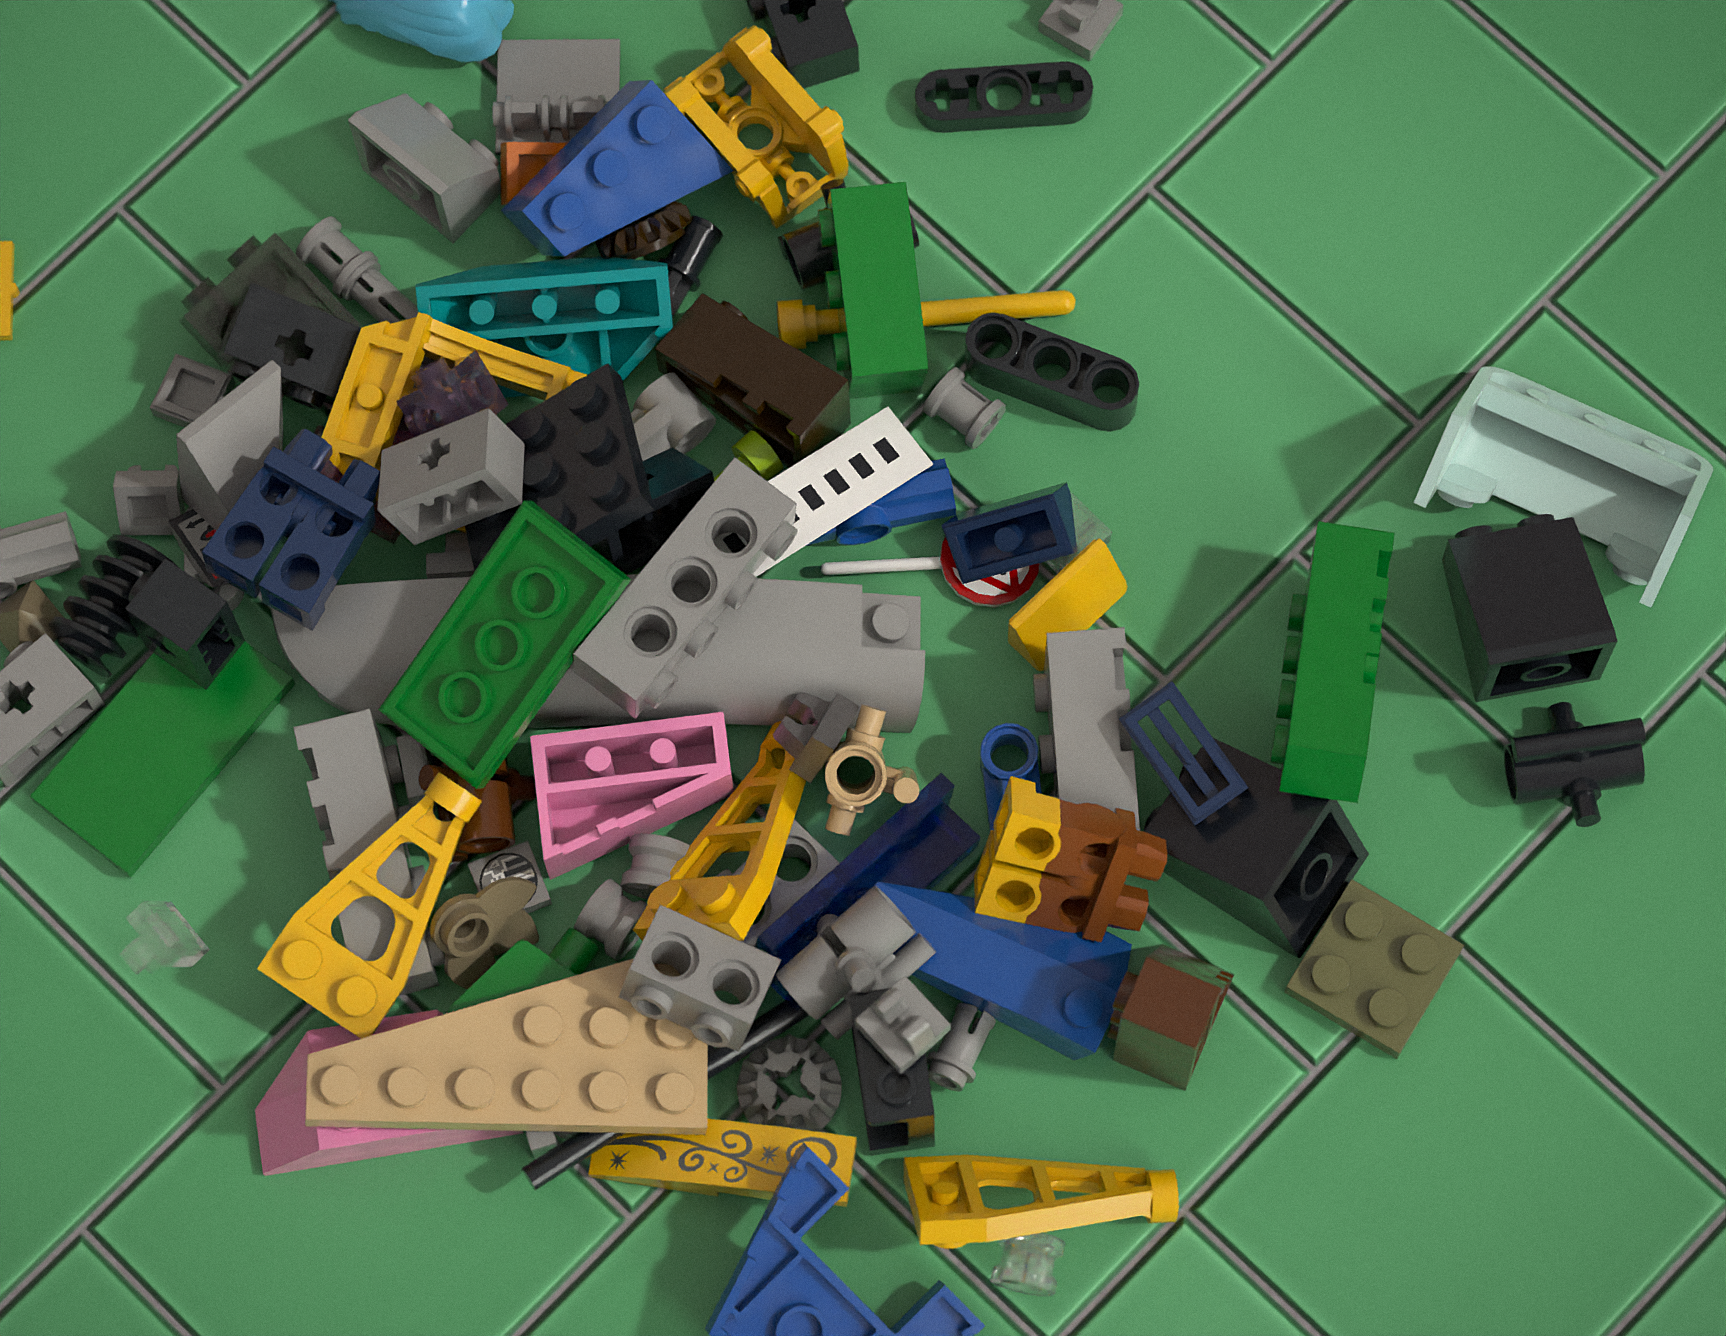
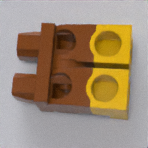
[974,776,1168,942]

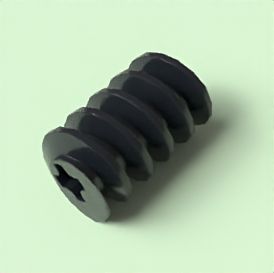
[48,534,177,678]

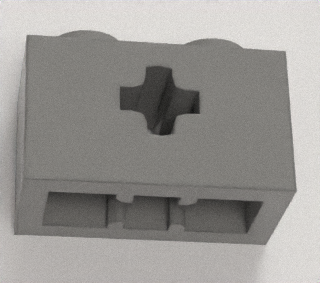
[377,408,525,545]
[0,633,105,788]

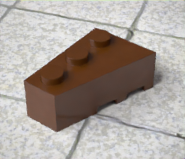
[1107,944,1235,1091]

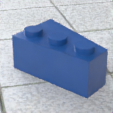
[501,80,734,256]

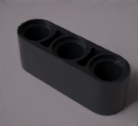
[965,312,1139,432]

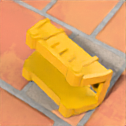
[663,25,849,229]

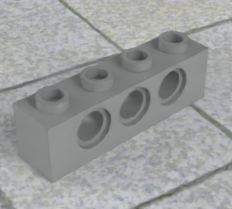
[574,458,798,719]

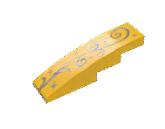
[588,1119,857,1207]

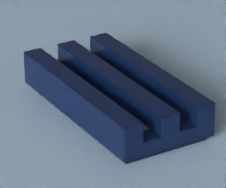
[1119,681,1248,826]

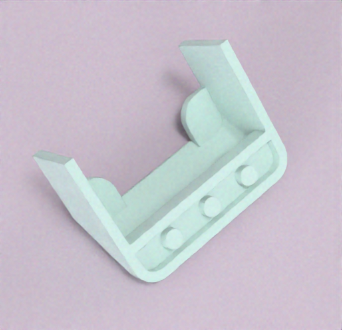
[1414,367,1713,607]

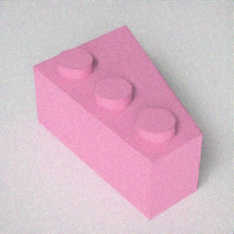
[530,712,734,880]

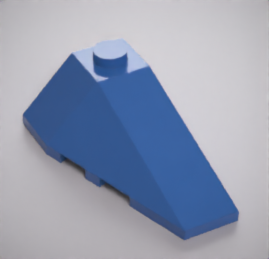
[872,881,1132,1061]

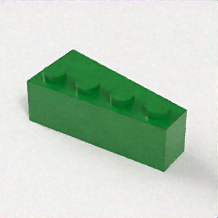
[1270,521,1395,803]

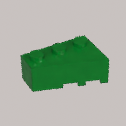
[818,182,929,399]

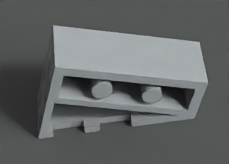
[1033,627,1140,831]

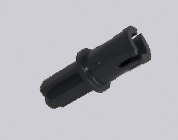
[656,215,723,320]

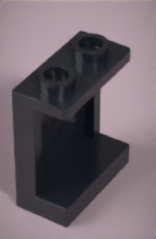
[849,984,935,1156]

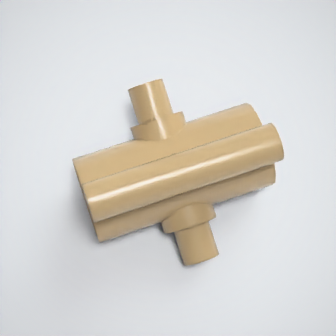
[825,704,919,836]

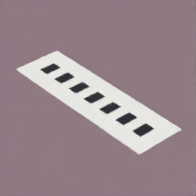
[713,407,934,577]

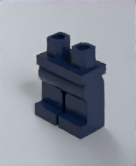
[202,429,380,631]

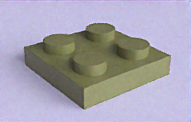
[1284,879,1464,1059]

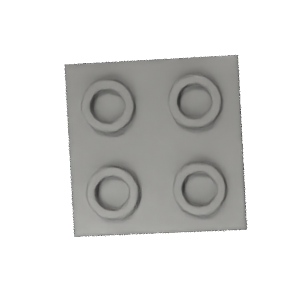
[493,39,620,155]

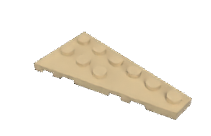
[305,959,708,1135]

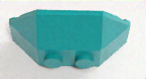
[415,256,673,399]

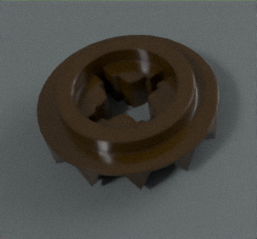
[595,201,692,259]

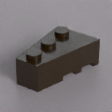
[655,293,851,468]

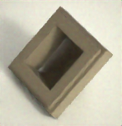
[0,581,63,653]

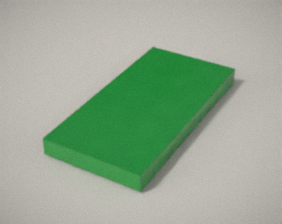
[378,501,632,789]
[30,641,295,878]

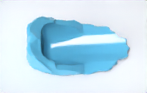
[330,0,514,62]

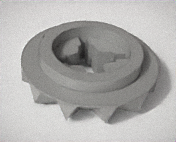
[737,1034,842,1132]

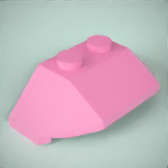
[255,1009,523,1176]

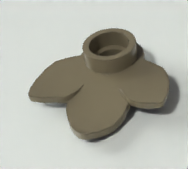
[430,877,539,989]

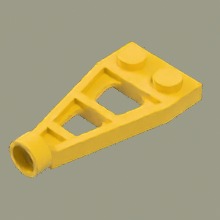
[633,721,806,941]
[257,772,482,1039]
[903,1155,1179,1249]

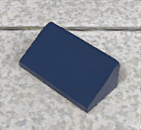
[941,482,1077,584]

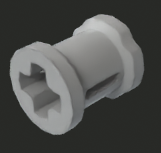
[922,367,1006,450]

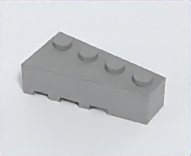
[293,709,445,996]

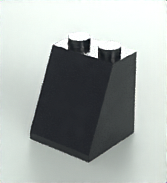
[1442,514,1618,702]
[1144,738,1369,958]

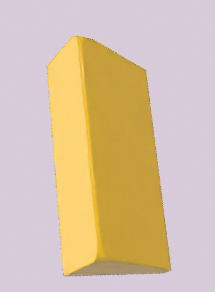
[1008,538,1128,671]

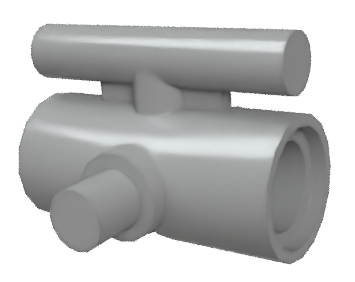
[776,886,936,1040]

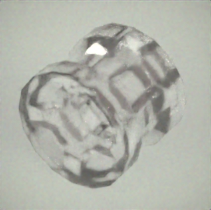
[990,1233,1065,1297]

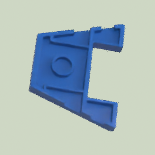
[705,1142,985,1336]

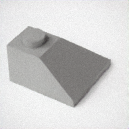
[176,360,284,531]

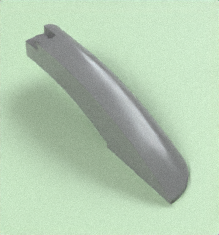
[271,575,925,733]

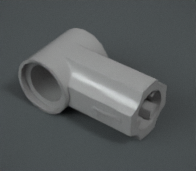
[631,372,716,461]
[0,511,82,600]

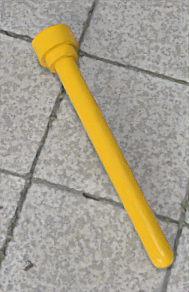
[776,290,1076,349]

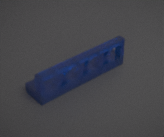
[755,773,981,1011]

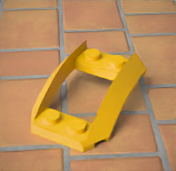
[321,312,587,533]

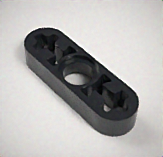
[915,61,1093,133]

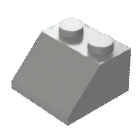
[348,93,501,243]

